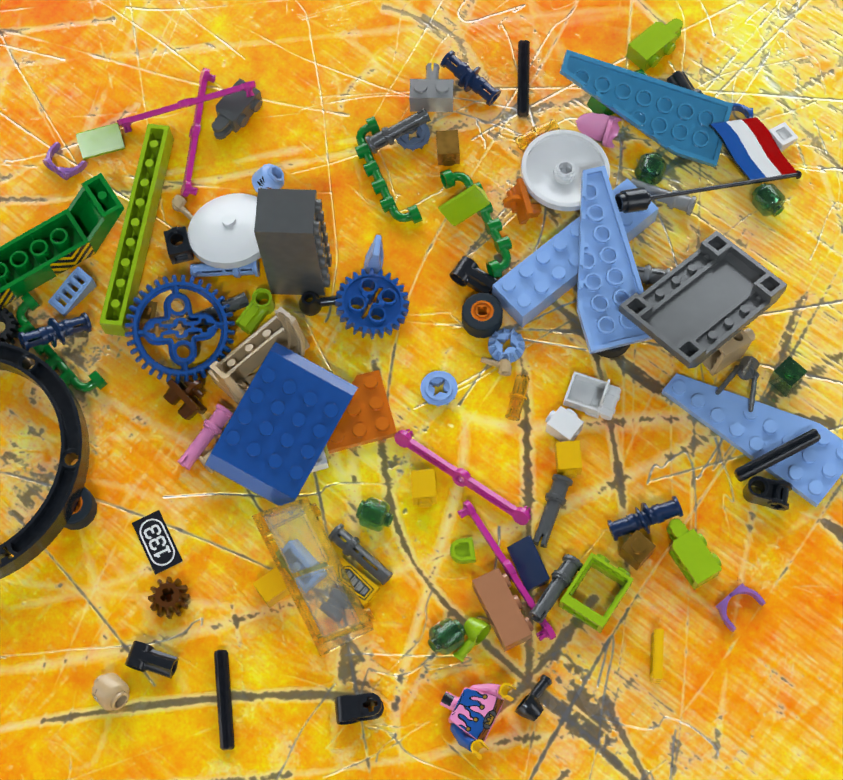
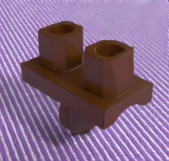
[163,378,207,420]

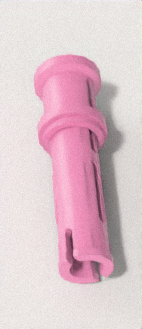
[177,403,233,470]

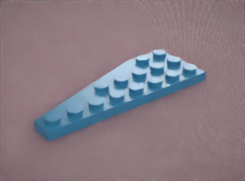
[559,50,733,167]

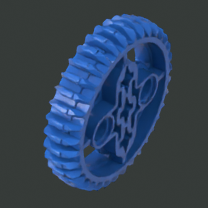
[125,275,235,384]

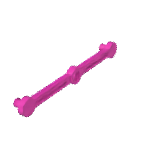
[181,68,216,197]
[117,81,256,133]
[394,429,531,525]
[457,500,556,641]

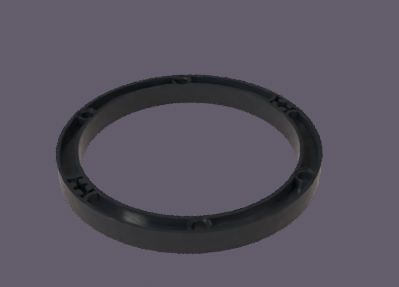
[0,342,90,579]

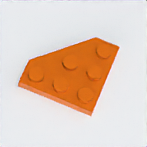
[327,370,397,454]

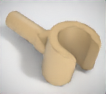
[172,194,193,221]
[481,357,512,376]

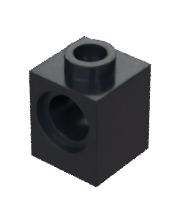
[163,226,194,265]

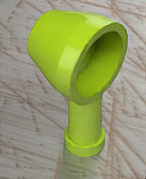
[453,617,491,663]

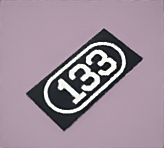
[132,510,183,575]

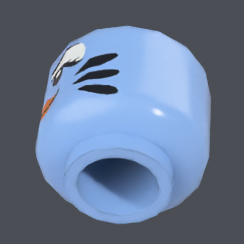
[252,164,285,193]

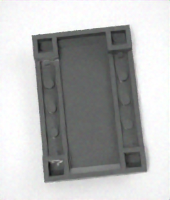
[619,231,787,369]

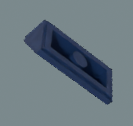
[507,535,550,591]

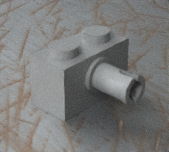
[409,63,454,112]

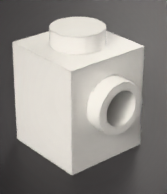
[545,406,584,442]

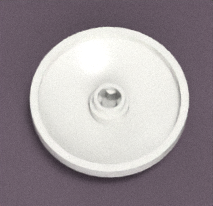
[520,130,610,211]
[187,193,261,269]

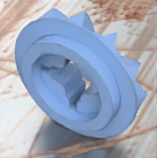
[488,328,525,363]
[420,371,458,407]

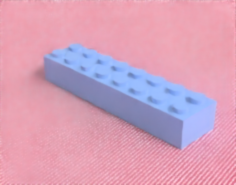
[492,178,659,328]

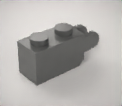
[212,79,263,140]

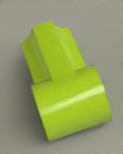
[235,288,275,335]

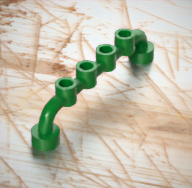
[355,116,423,224]
[440,169,512,279]
[16,292,107,392]

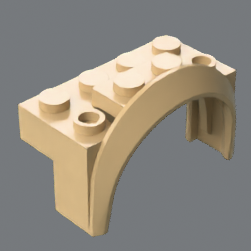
[207,307,310,405]

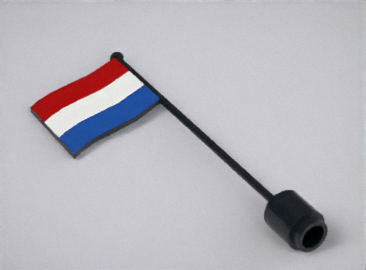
[615,117,802,213]

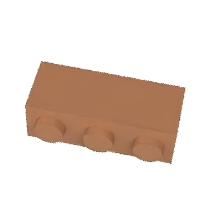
[472,568,534,652]

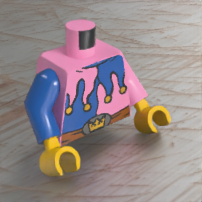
[440,683,517,760]

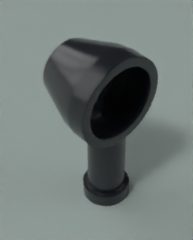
[299,291,338,316]
[515,675,552,722]

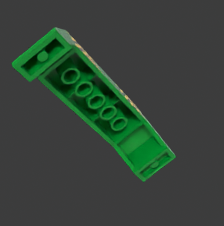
[0,173,124,308]

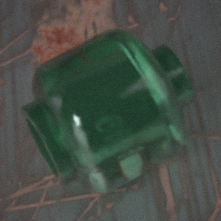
[634,152,667,185]
[752,183,786,217]
[356,497,394,532]
[428,618,466,655]

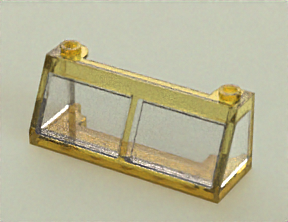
[252,497,375,656]

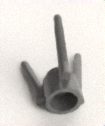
[715,356,760,412]

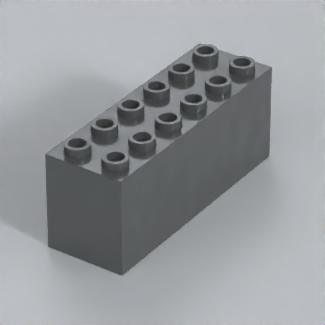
[254,188,332,296]

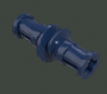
[440,50,501,106]
[18,312,92,351]
[607,496,683,541]

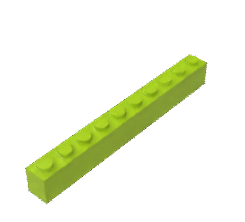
[99,124,174,336]

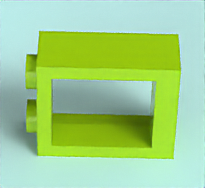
[559,552,634,633]

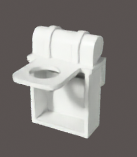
[563,371,622,420]

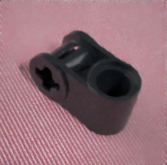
[743,476,792,511]
[334,693,384,725]

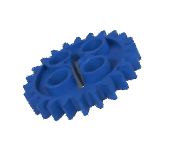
[335,268,409,339]

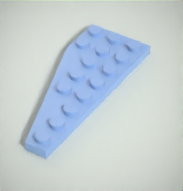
[577,166,652,354]
[662,373,843,507]

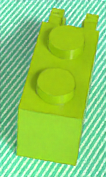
[626,18,683,72]
[666,518,722,590]

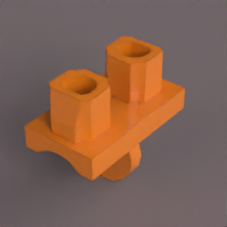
[503,178,542,224]

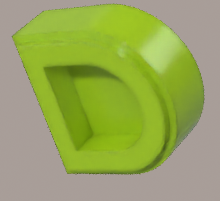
[450,537,476,564]

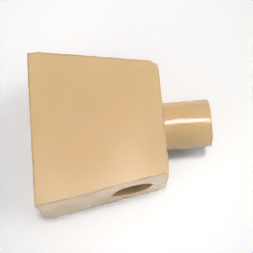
[702,328,755,376]

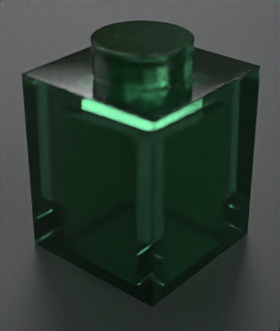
[768,356,807,397]

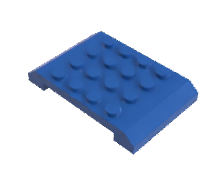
[205,342,358,512]

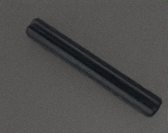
[517,40,530,117]
[734,429,821,482]
[214,650,235,750]

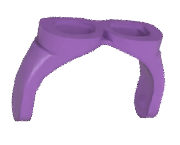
[43,142,87,180]
[715,583,766,632]

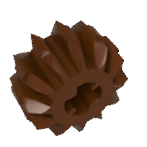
[148,577,191,619]

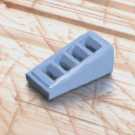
[363,235,384,274]
[48,266,97,317]

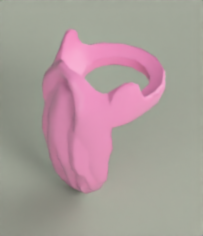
[576,113,622,148]

